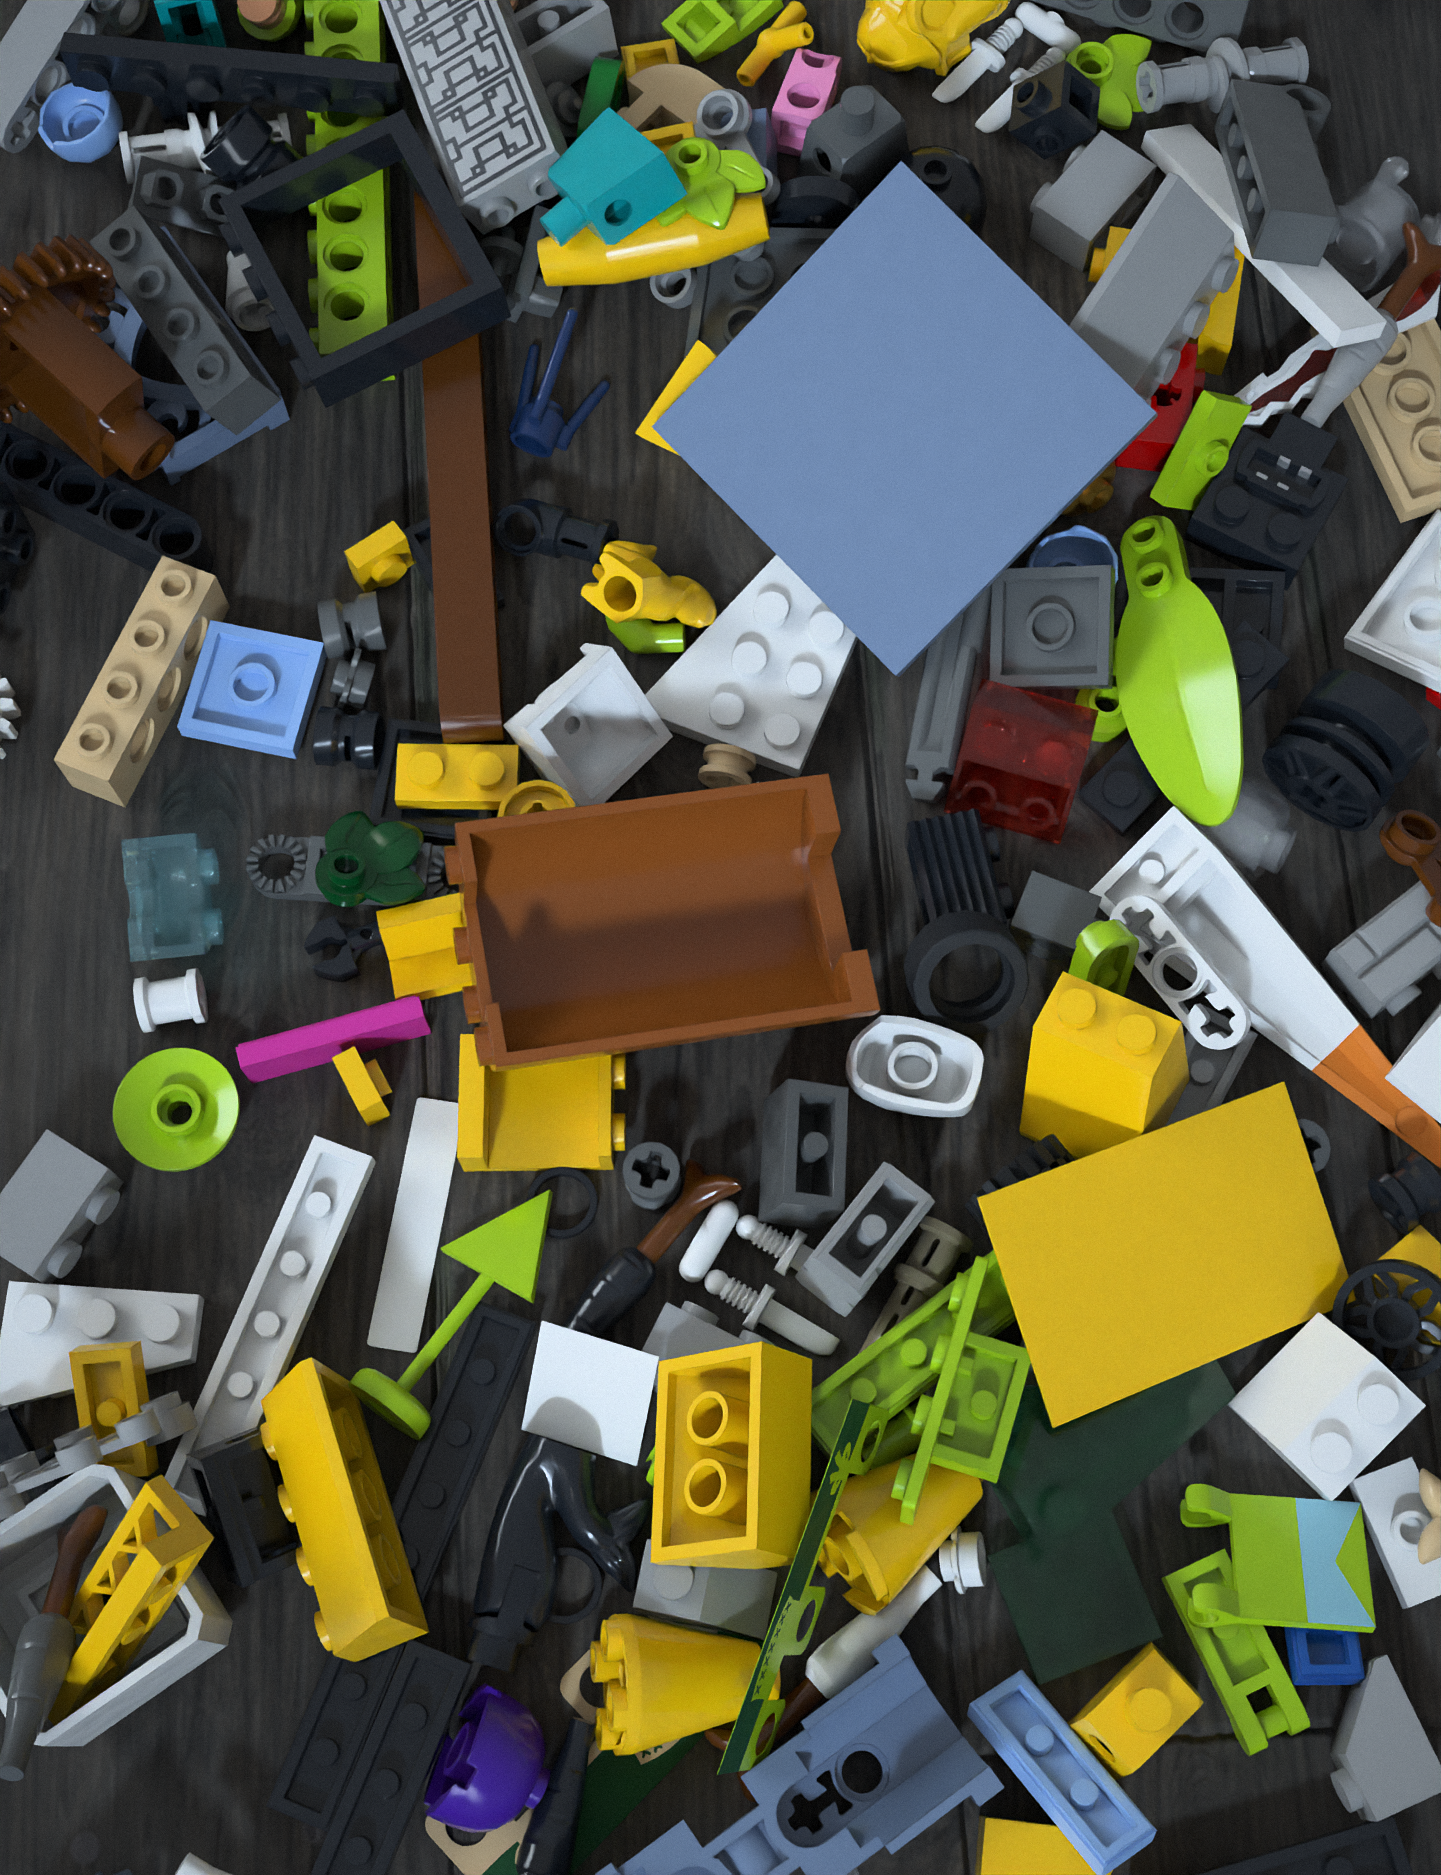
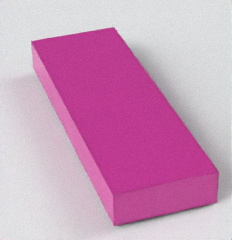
[235,995,432,1084]

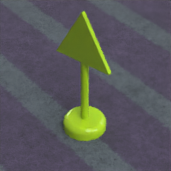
[348,1189,553,1440]

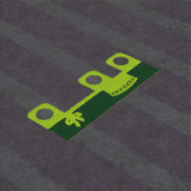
[717,1399,889,1775]

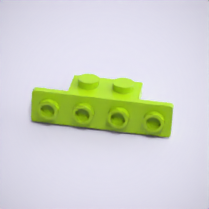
[891,1255,1031,1525]

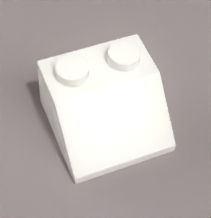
[1227,1312,1426,1501]

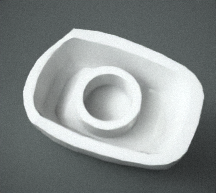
[845,1015,984,1117]

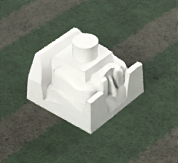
[503,643,673,807]

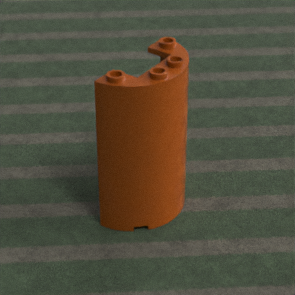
[444,773,880,1072]

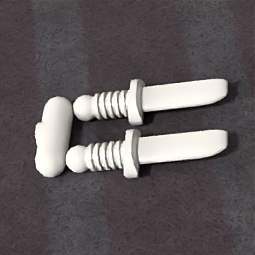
[932,2,1081,133]
[679,1199,869,1356]

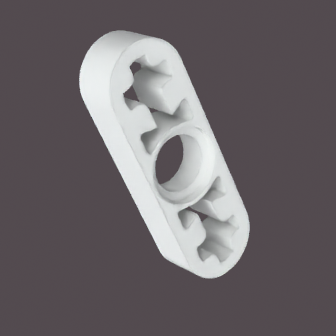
[1110,896,1251,1050]

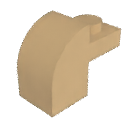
[617,64,725,132]

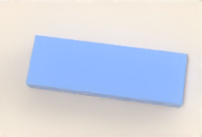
[967,1669,1157,1875]

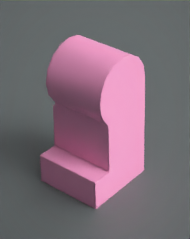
[771,47,842,157]

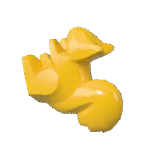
[581,540,717,628]

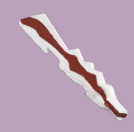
[1234,269,1441,429]

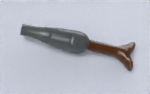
[0,1504,108,1781]

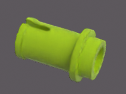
[861,1401,922,1469]

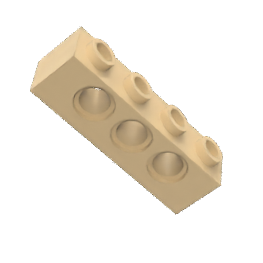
[54,555,230,808]

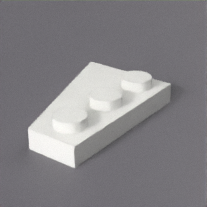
[0,1281,204,1409]

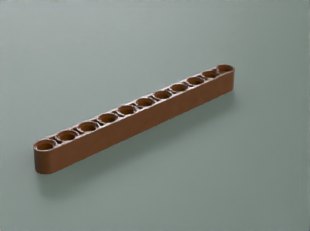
[414,186,505,744]

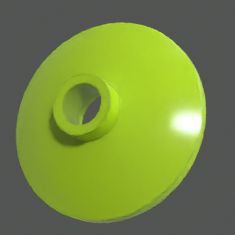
[113,1048,240,1172]

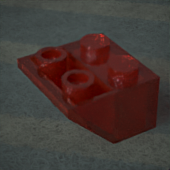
[943,678,1099,844]

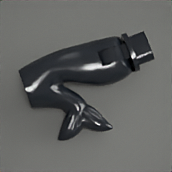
[465,1433,650,1674]

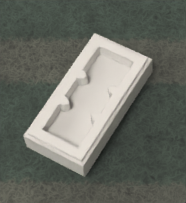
[1348,1457,1441,1609]

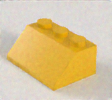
[650,1341,812,1569]

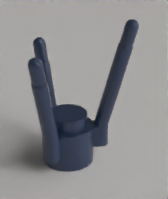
[508,308,610,458]

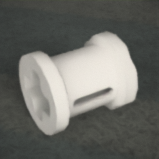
[133,968,208,1033]

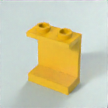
[457,1034,626,1172]

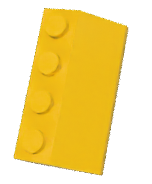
[260,1357,429,1662]

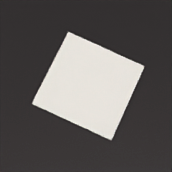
[521,1321,659,1466]

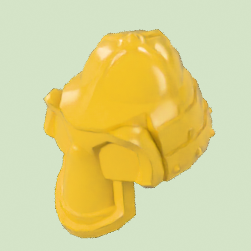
[857,0,1011,77]

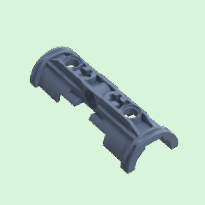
[595,1633,1004,1875]

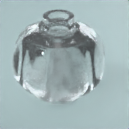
[1192,773,1297,884]

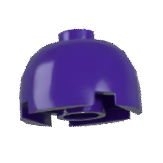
[424,1683,550,1833]

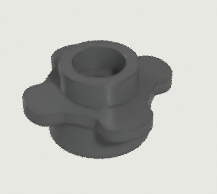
[329,647,376,710]

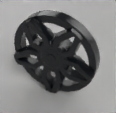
[1332,1259,1441,1382]

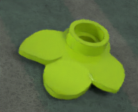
[1066,34,1152,130]
[656,137,766,230]

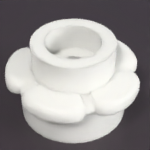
[939,1526,987,1594]

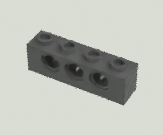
[1030,0,1254,57]
[89,205,281,436]

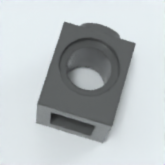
[1009,870,1105,968]

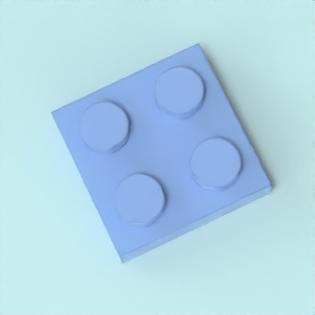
[177,620,327,759]

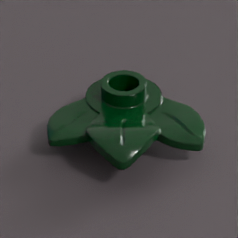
[315,811,426,907]

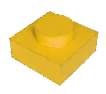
[344,520,414,593]
[332,1046,392,1127]

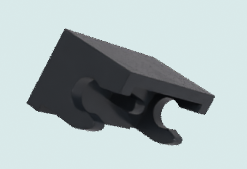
[186,1428,298,1588]

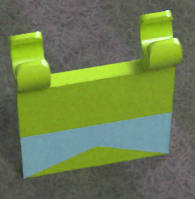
[1179,1484,1376,1633]

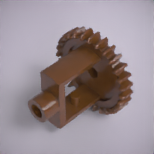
[0,234,175,480]

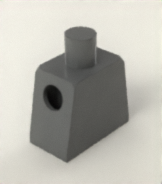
[796,85,909,200]

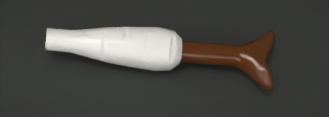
[704,1564,943,1803]

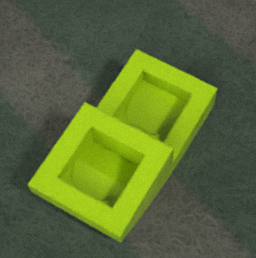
[661,0,784,64]

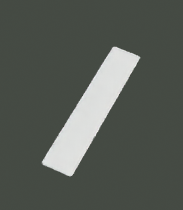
[367,1097,458,1353]

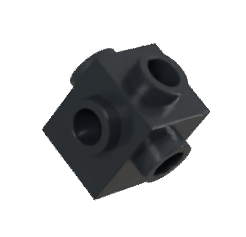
[1009,60,1100,160]

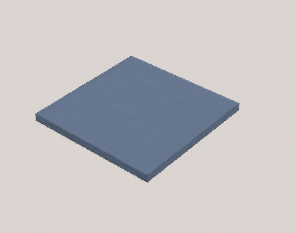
[652,161,1158,677]

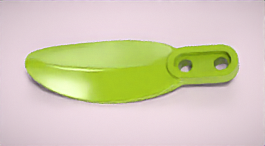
[1115,515,1244,827]

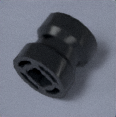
[313,706,385,770]

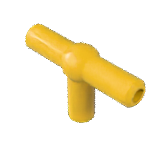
[736,1,814,87]

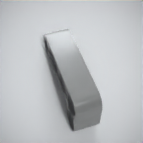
[0,0,150,153]

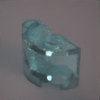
[121,832,224,962]

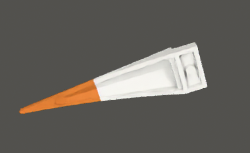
[1089,806,1441,1169]

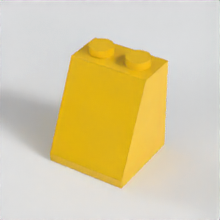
[1019,971,1190,1160]

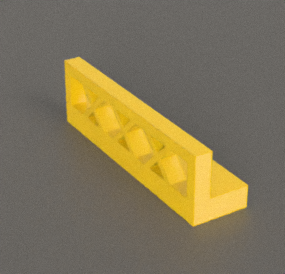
[47,1474,214,1726]

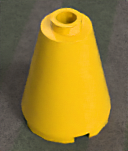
[810,1453,984,1616]

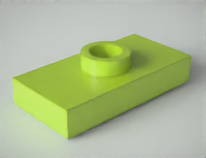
[1150,390,1252,511]

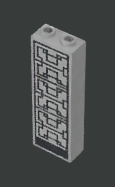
[379,0,568,235]

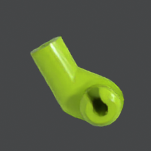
[605,615,686,654]

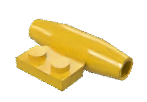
[537,121,771,286]

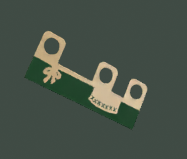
[425,1616,766,1875]

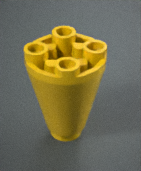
[590,1614,781,1756]

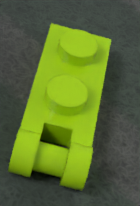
[1161,1548,1310,1756]

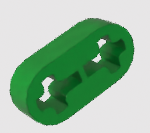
[577,56,625,139]

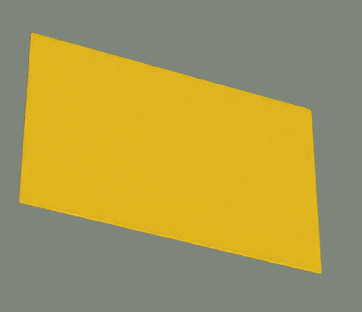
[977,1081,1356,1428]

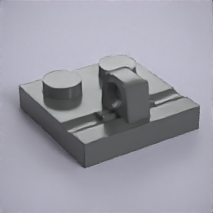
[989,565,1115,691]

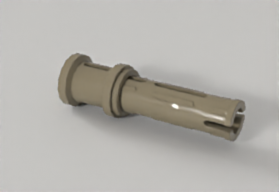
[858,1216,974,1354]

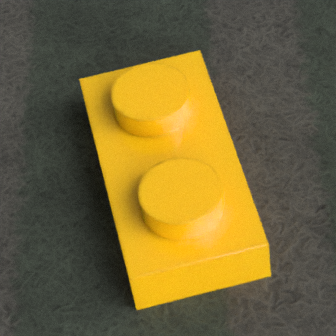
[395,744,520,810]
[69,1341,159,1477]

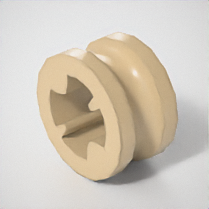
[698,743,757,789]

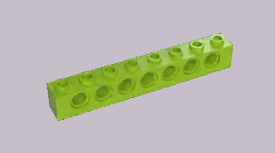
[304,0,396,381]

